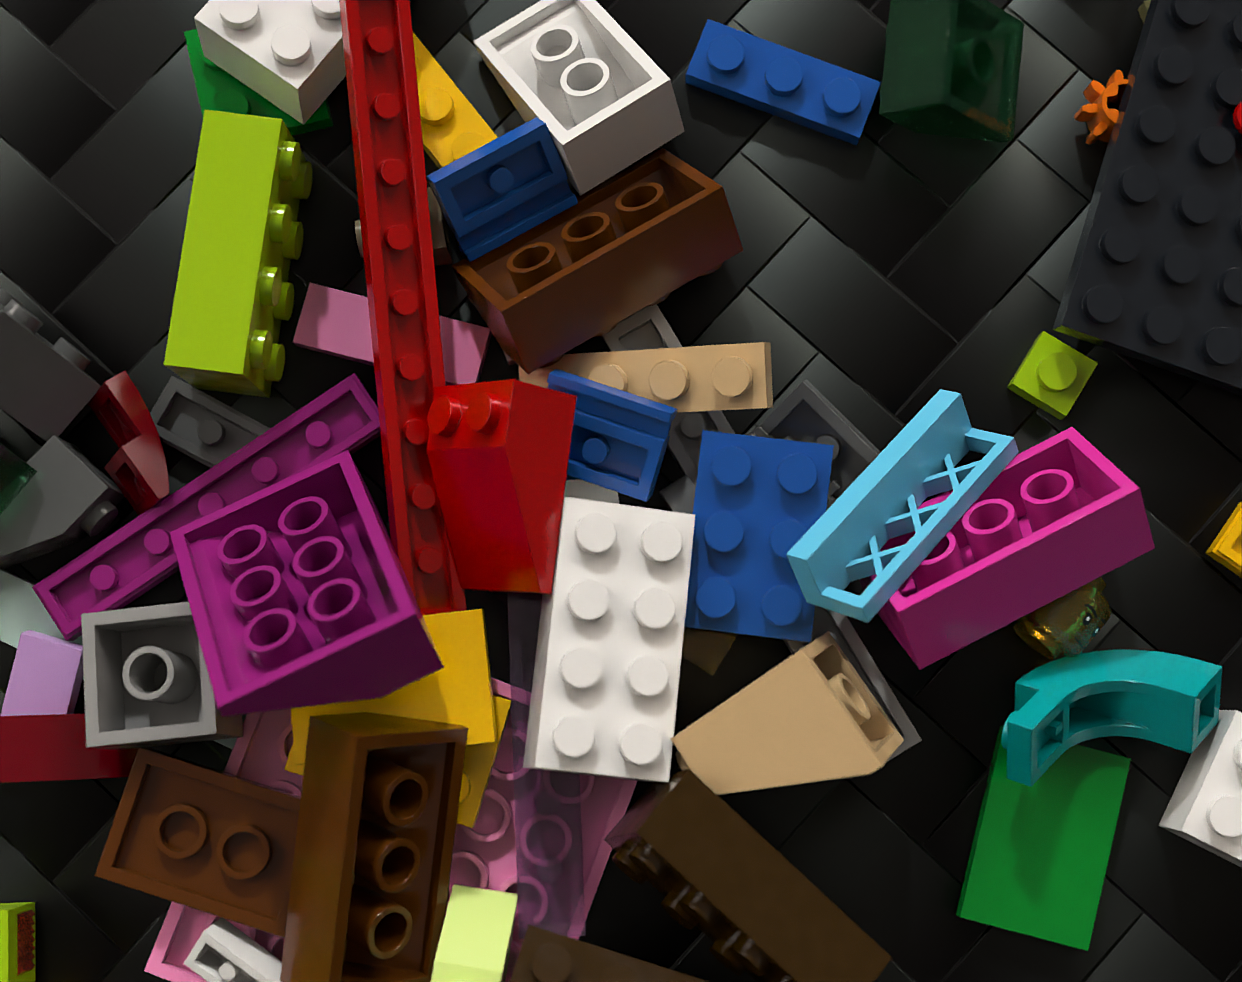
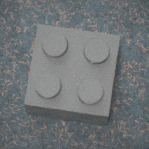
[81,602,243,750]

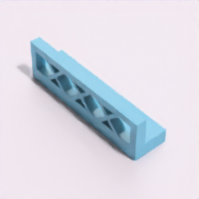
[786,389,1019,623]

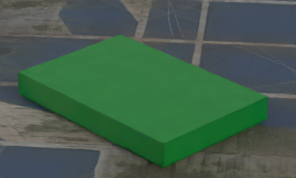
[956,725,1131,951]

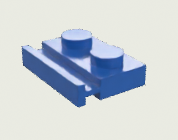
[426,117,578,262]
[547,369,677,502]

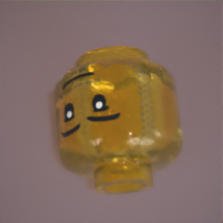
[1013,577,1111,660]

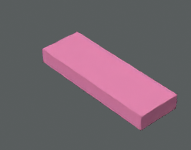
[293,283,492,385]

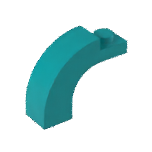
[1001,649,1222,787]

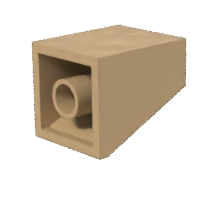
[671,631,904,795]

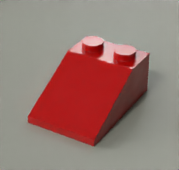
[427,379,577,594]

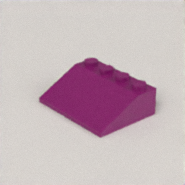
[170,450,444,717]

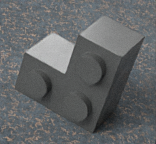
[0,286,101,442]

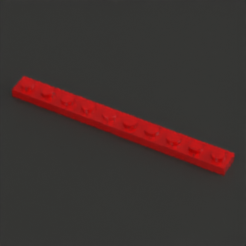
[339,0,467,615]

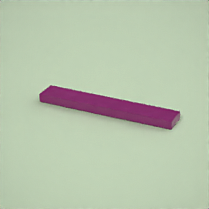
[32,373,381,641]

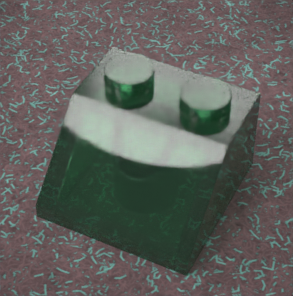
[879,0,1024,142]

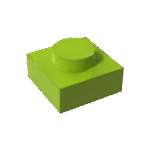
[1007,331,1098,420]

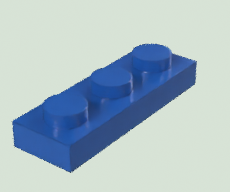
[685,19,881,146]

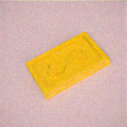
[291,609,497,765]

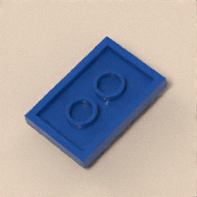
[684,430,834,642]

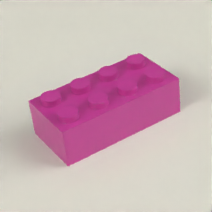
[859,427,1155,670]

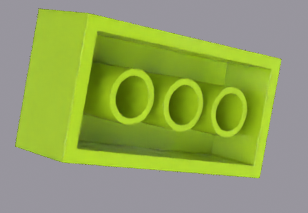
[164,110,313,398]

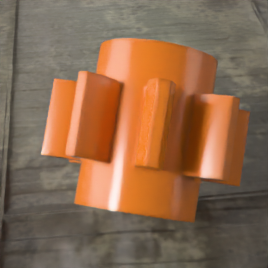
[1074,70,1129,145]

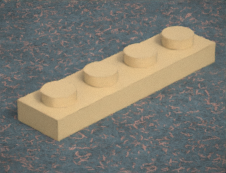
[519,342,773,413]

